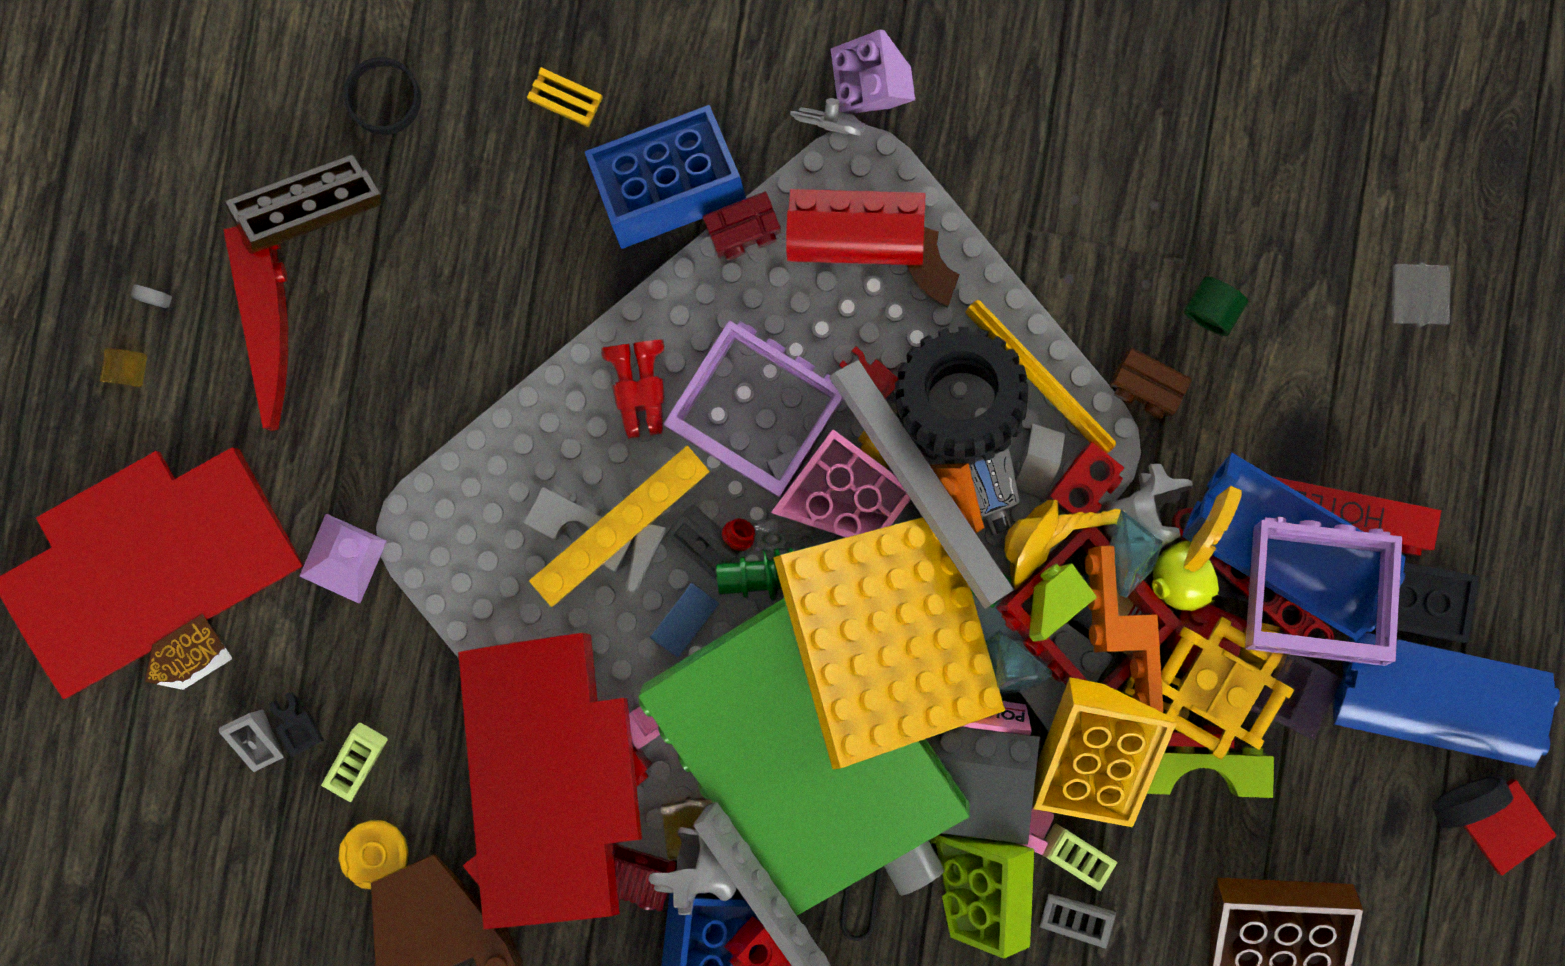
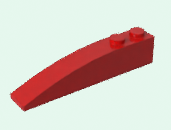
[223,227,288,431]

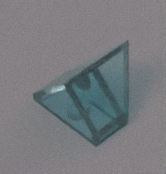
[1110,509,1163,598]
[985,630,1053,696]

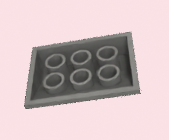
[926,727,1040,845]

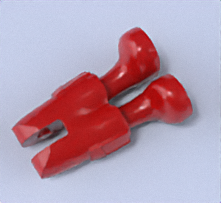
[601,339,665,439]

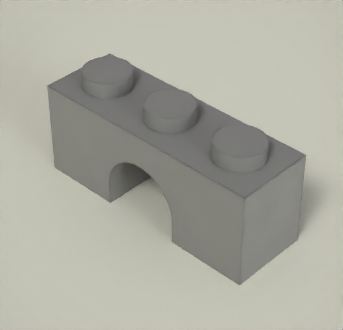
[524,485,635,571]

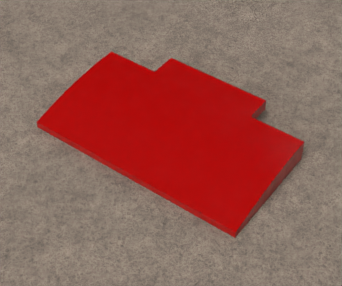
[0,447,304,699]
[458,633,642,930]

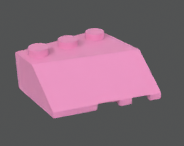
[771,429,910,537]

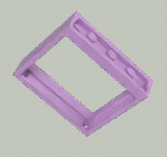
[663,320,844,499]
[1245,517,1402,666]

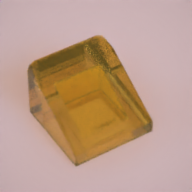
[100,348,147,387]

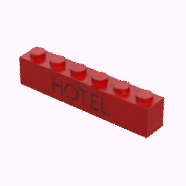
[1272,476,1442,556]

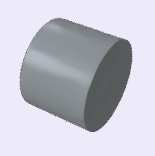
[884,841,945,896]

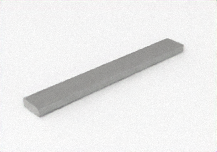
[829,360,1014,609]

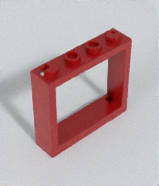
[996,527,1182,690]

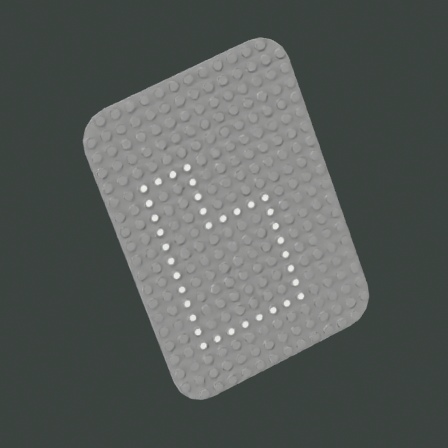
[376,125,1141,861]

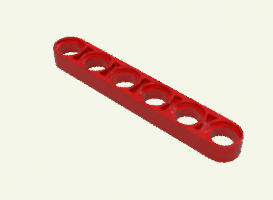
[1172,508,1334,640]

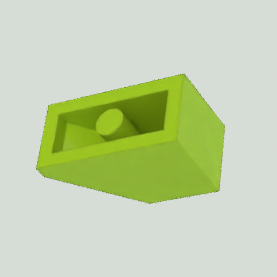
[1029,563,1097,642]

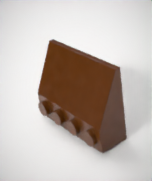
[1209,877,1363,966]

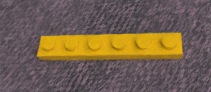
[529,445,710,607]

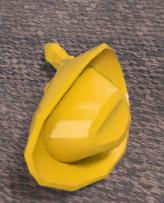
[1004,499,1126,590]

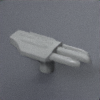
[790,98,865,136]

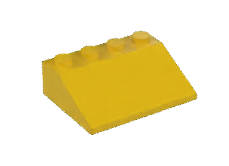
[1033,677,1177,827]

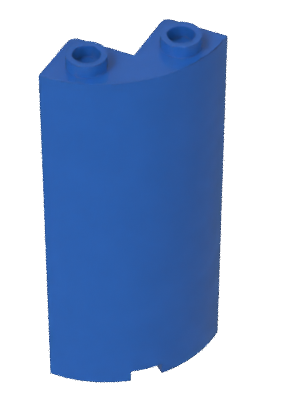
[1182,452,1406,641]
[1332,633,1560,768]

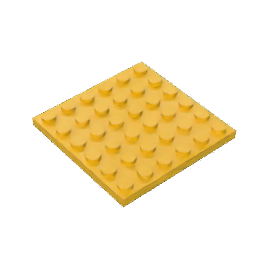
[773,517,1005,769]

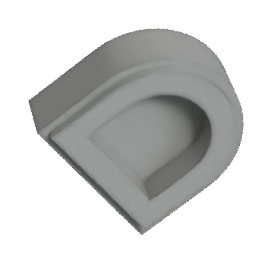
[130,284,172,308]

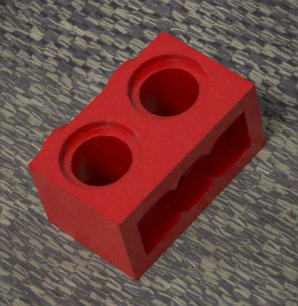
[1046,442,1125,515]
[724,916,791,966]

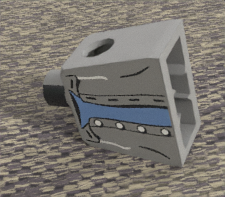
[969,449,1020,535]

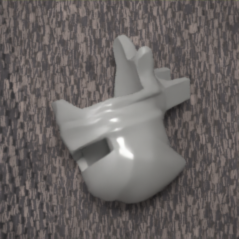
[1103,464,1193,555]
[648,827,737,915]

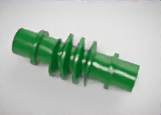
[716,546,805,601]

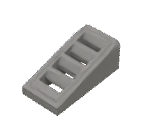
[626,524,666,592]
[1039,894,1117,949]

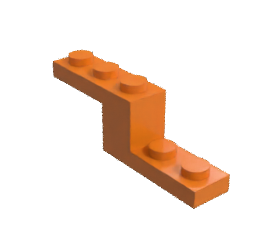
[1085,546,1163,713]

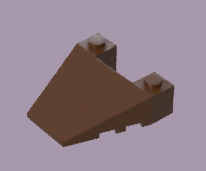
[371,854,523,966]

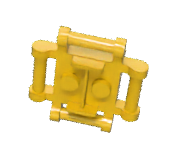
[1161,617,1294,760]

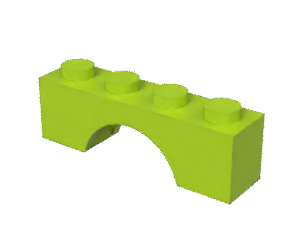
[1147,746,1274,798]

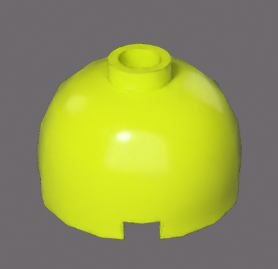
[1152,540,1219,611]

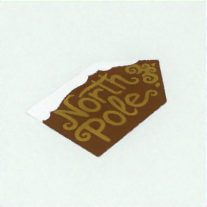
[145,614,232,690]

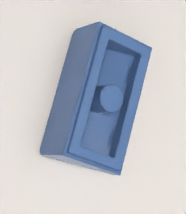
[650,583,719,657]

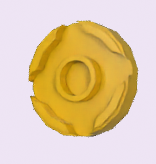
[338,820,409,889]

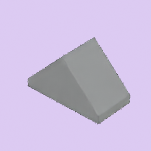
[1015,424,1065,499]
[219,710,284,772]

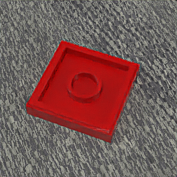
[1463,779,1557,876]

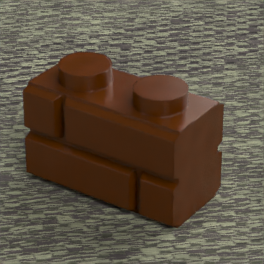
[1109,348,1192,419]

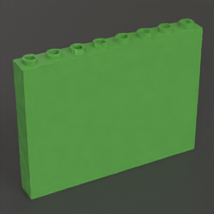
[638,598,970,916]

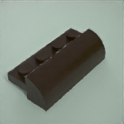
[225,154,381,254]

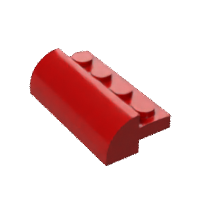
[786,189,926,265]

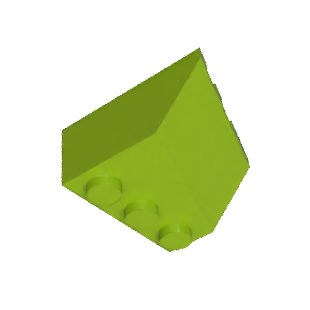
[930,833,1034,959]

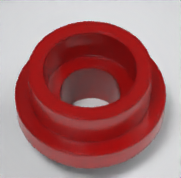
[721,518,755,551]

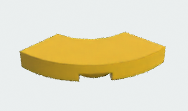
[1183,486,1242,572]

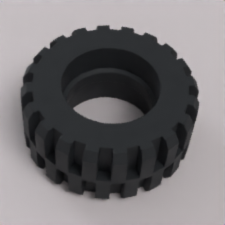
[895,327,1028,465]

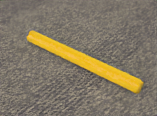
[965,300,1116,454]

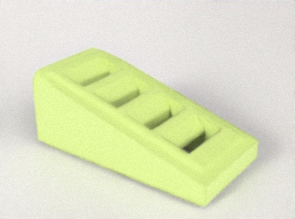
[321,723,388,802]
[1043,824,1118,891]

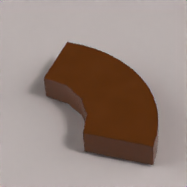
[907,226,960,308]

